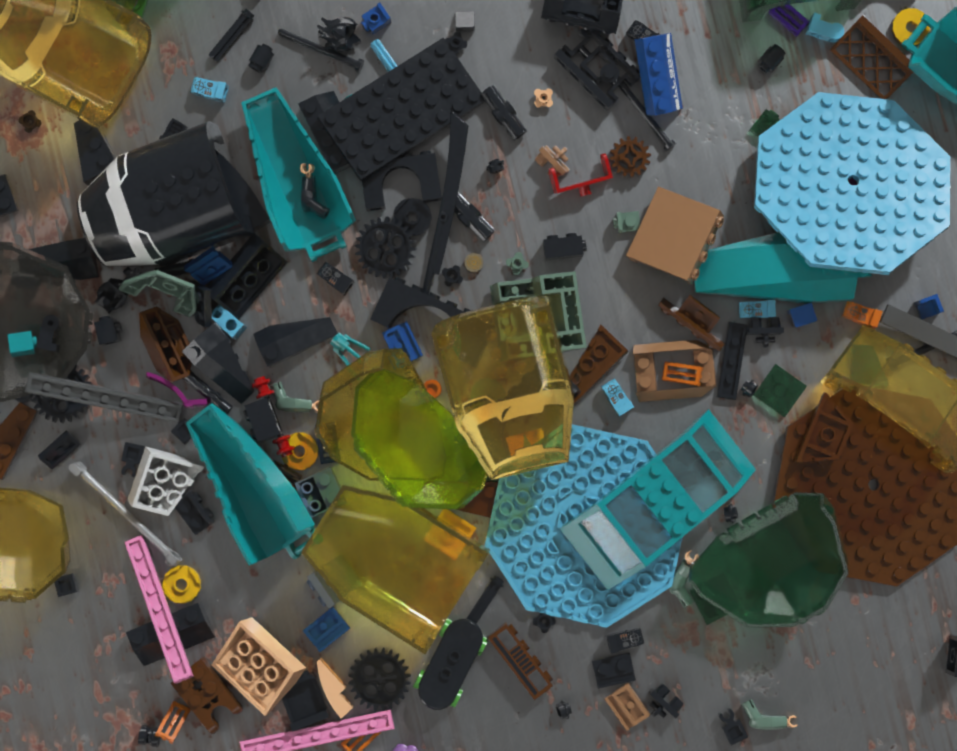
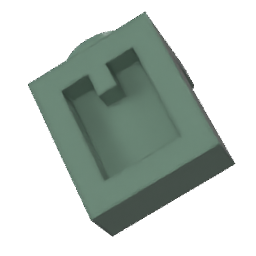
[613,211,640,233]

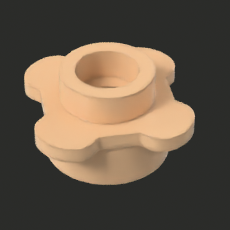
[534,88,553,108]

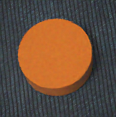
[422,380,442,399]

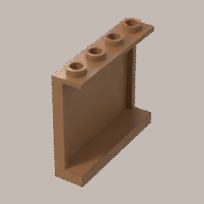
[626,187,724,285]

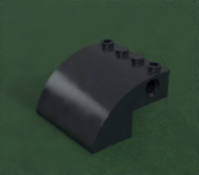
[541,0,623,34]

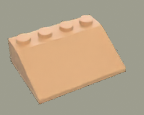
[212,617,306,716]

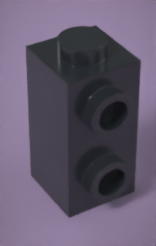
[543,233,587,261]

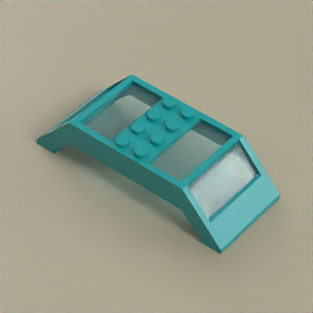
[559,409,756,590]

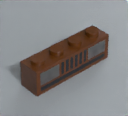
[487,622,553,700]

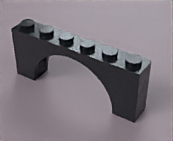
[370,276,495,368]

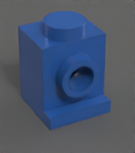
[361,2,392,35]

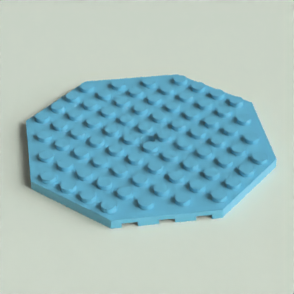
[754,92,950,275]
[485,424,683,628]

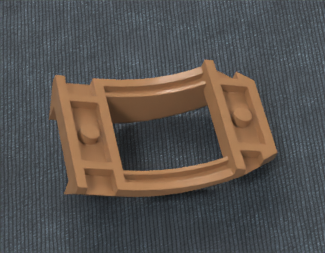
[633,340,716,402]

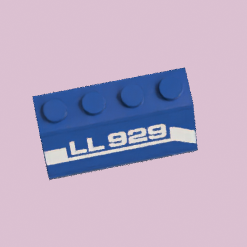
[634,33,683,116]

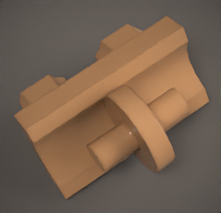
[535,145,570,178]

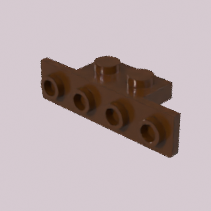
[658,295,725,351]

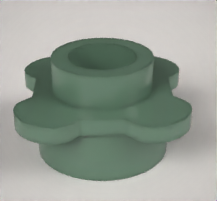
[506,252,529,275]

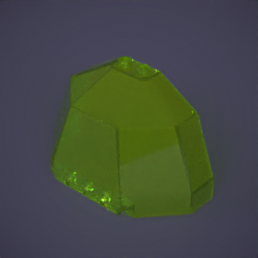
[351,368,489,510]

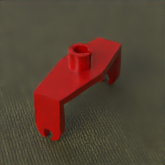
[548,153,613,197]

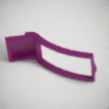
[146,372,208,409]

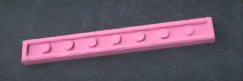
[124,535,194,684]
[240,709,395,751]

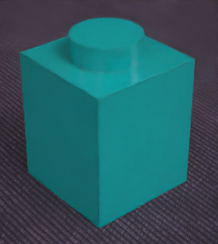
[7,331,38,357]

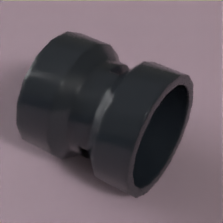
[138,725,161,748]

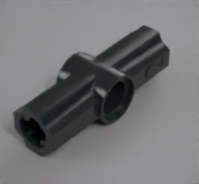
[481,85,527,141]
[454,192,495,242]

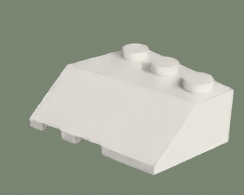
[127,447,205,516]

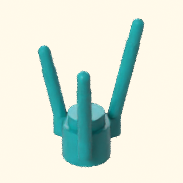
[330,332,371,379]

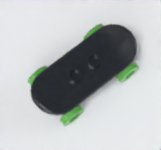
[413,618,488,710]

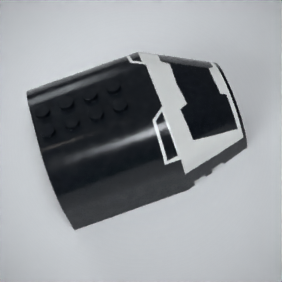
[77,121,256,267]

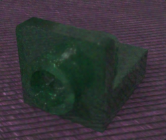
[750,109,780,137]

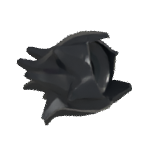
[317,17,361,51]

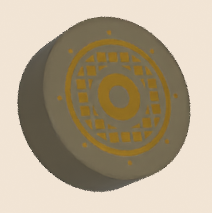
[464,253,484,273]

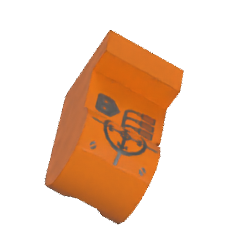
[842,301,883,329]

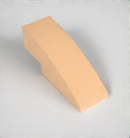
[317,658,354,718]

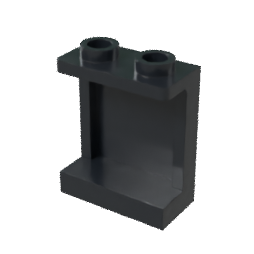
[282,670,330,732]

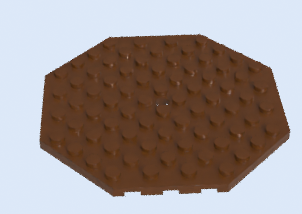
[772,384,957,587]

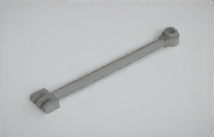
[69,461,182,568]

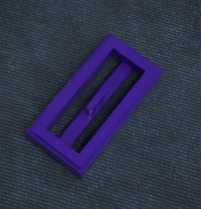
[768,0,810,37]

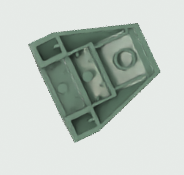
[118,270,196,317]

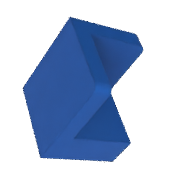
[914,294,944,320]
[787,302,818,327]

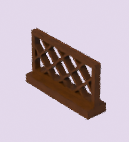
[830,15,913,99]

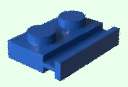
[184,246,232,285]
[382,321,423,368]
[303,606,350,652]

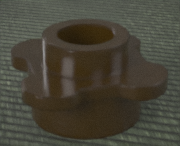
[19,110,42,133]

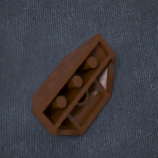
[139,306,192,383]

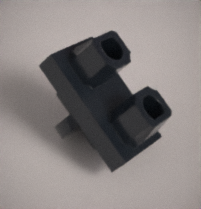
[747,317,784,348]
[649,683,684,719]

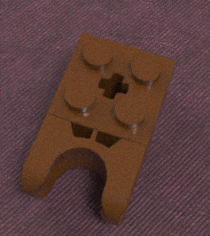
[170,656,243,734]

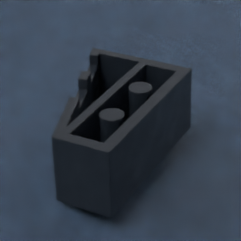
[74,114,116,186]

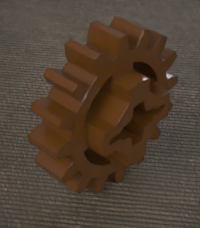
[609,136,651,178]

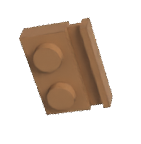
[605,682,650,731]

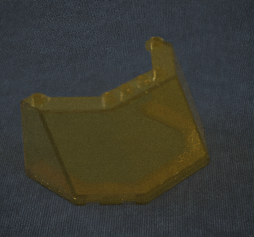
[820,325,957,474]

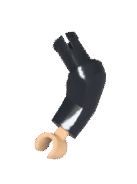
[300,163,330,219]

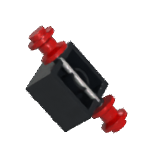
[243,376,295,458]

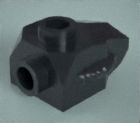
[94,278,128,314]

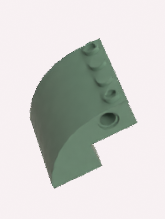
[490,271,587,361]

